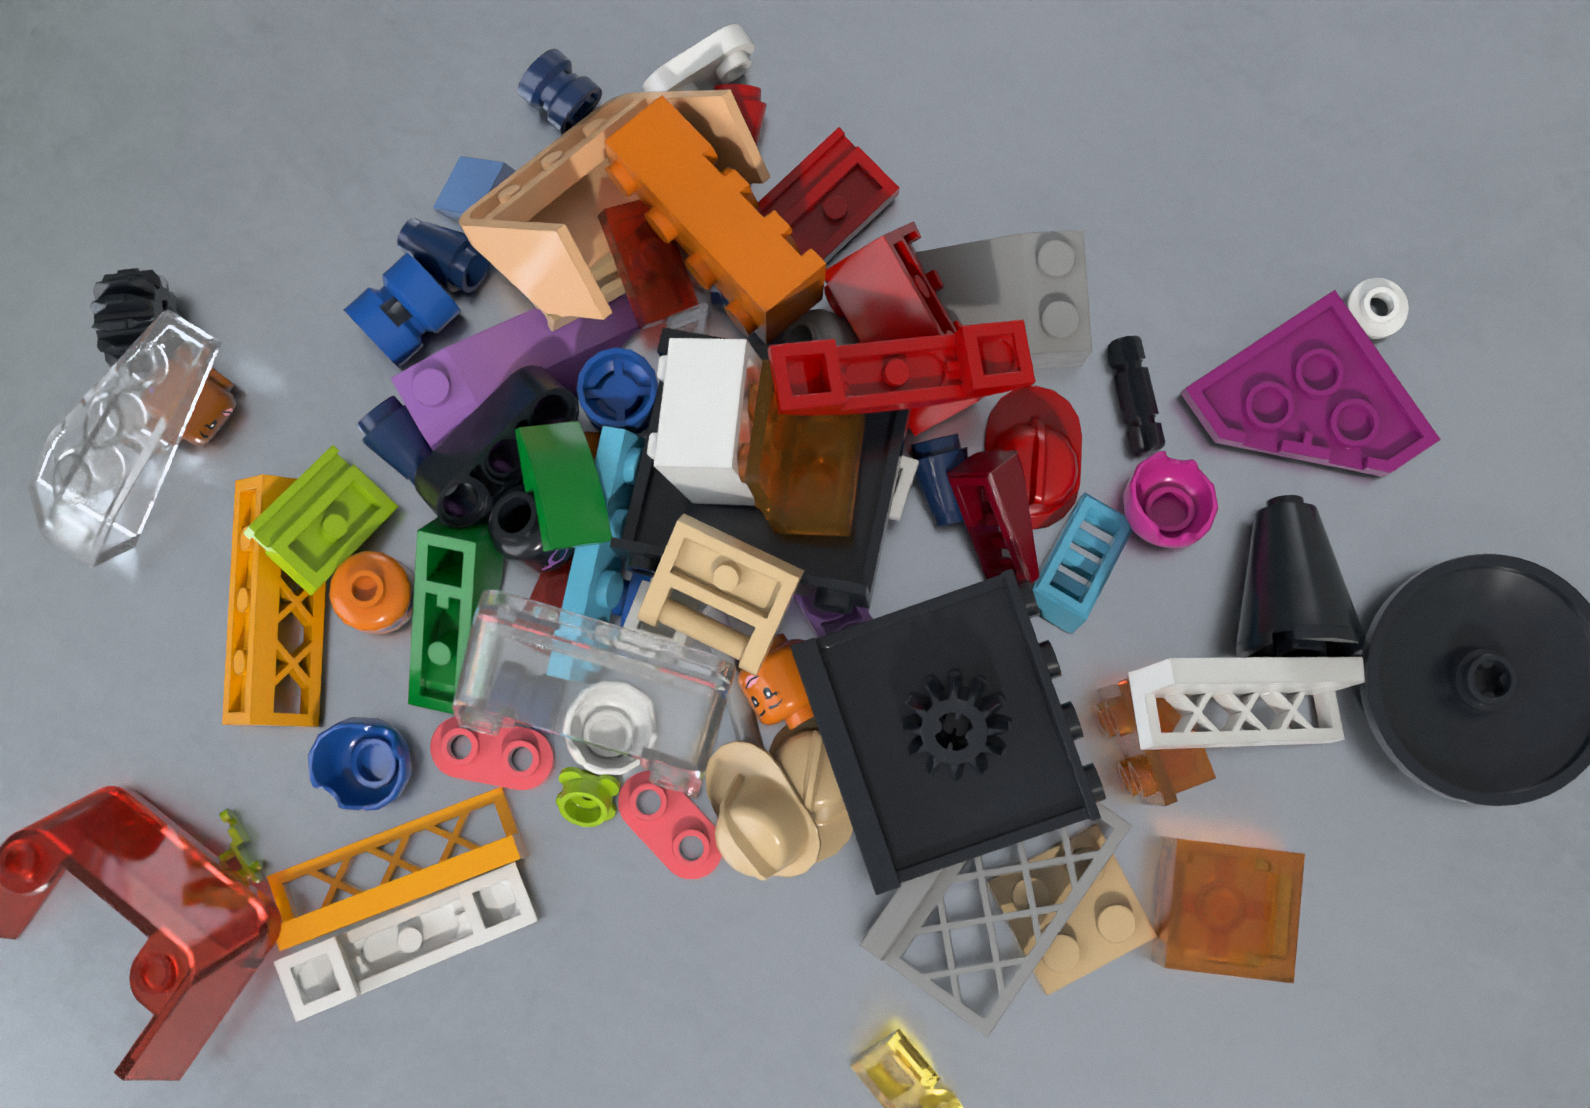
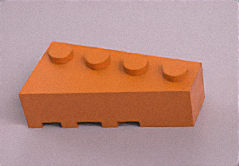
[604,95,826,345]

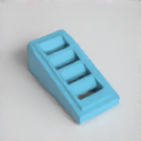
[1030,492,1133,633]

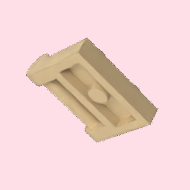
[637,514,804,676]

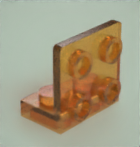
[738,360,865,536]
[1094,677,1216,806]

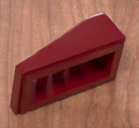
[946,451,1040,583]

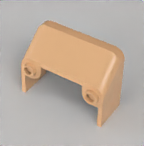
[459,90,771,320]

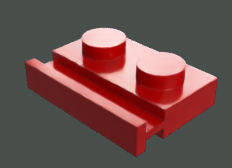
[756,127,900,263]

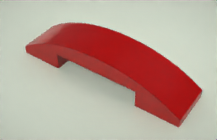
[767,319,1036,416]

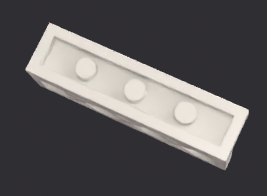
[1128,657,1366,750]

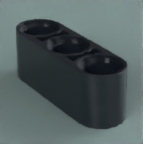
[414,365,580,529]

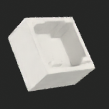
[647,338,777,506]

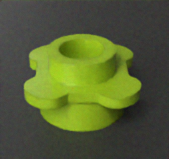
[555,767,620,827]

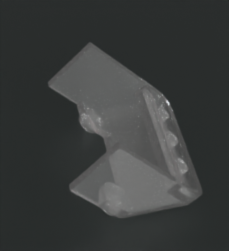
[452,590,736,799]

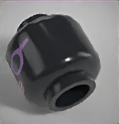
[488,484,575,573]

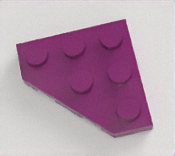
[1180,290,1441,477]

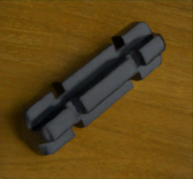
[1107,335,1165,455]

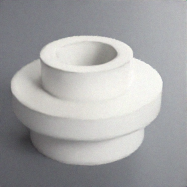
[1346,278,1409,339]

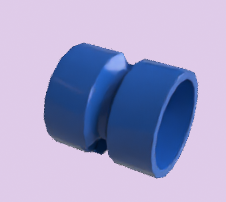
[343,252,461,368]
[576,347,659,438]

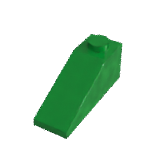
[408,517,503,716]

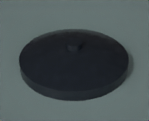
[1360,554,1590,806]

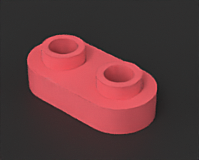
[430,716,556,790]
[618,771,722,879]

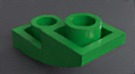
[515,421,612,552]

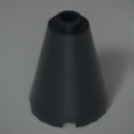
[1236,495,1366,658]

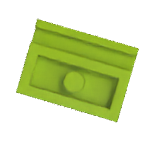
[243,445,399,596]

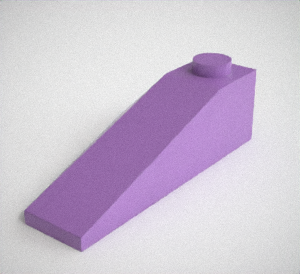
[391,293,644,487]

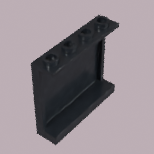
[609,327,912,614]
[790,569,1106,895]

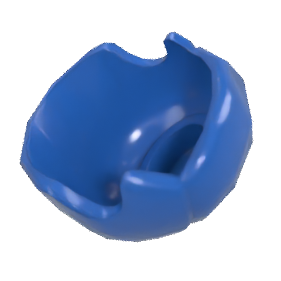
[308,717,412,811]

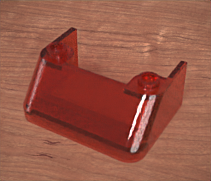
[0,786,282,1081]

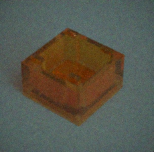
[1151,836,1305,984]

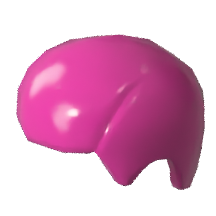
[1123,451,1219,548]

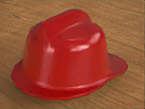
[985,385,1082,529]

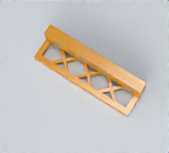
[222,474,326,727]
[267,787,529,951]

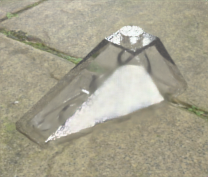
[28,310,222,568]

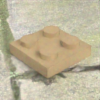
[986,824,1158,996]

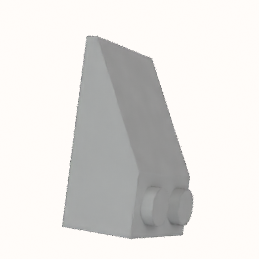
[916,230,1092,369]

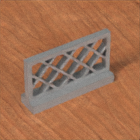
[859,802,1132,1038]

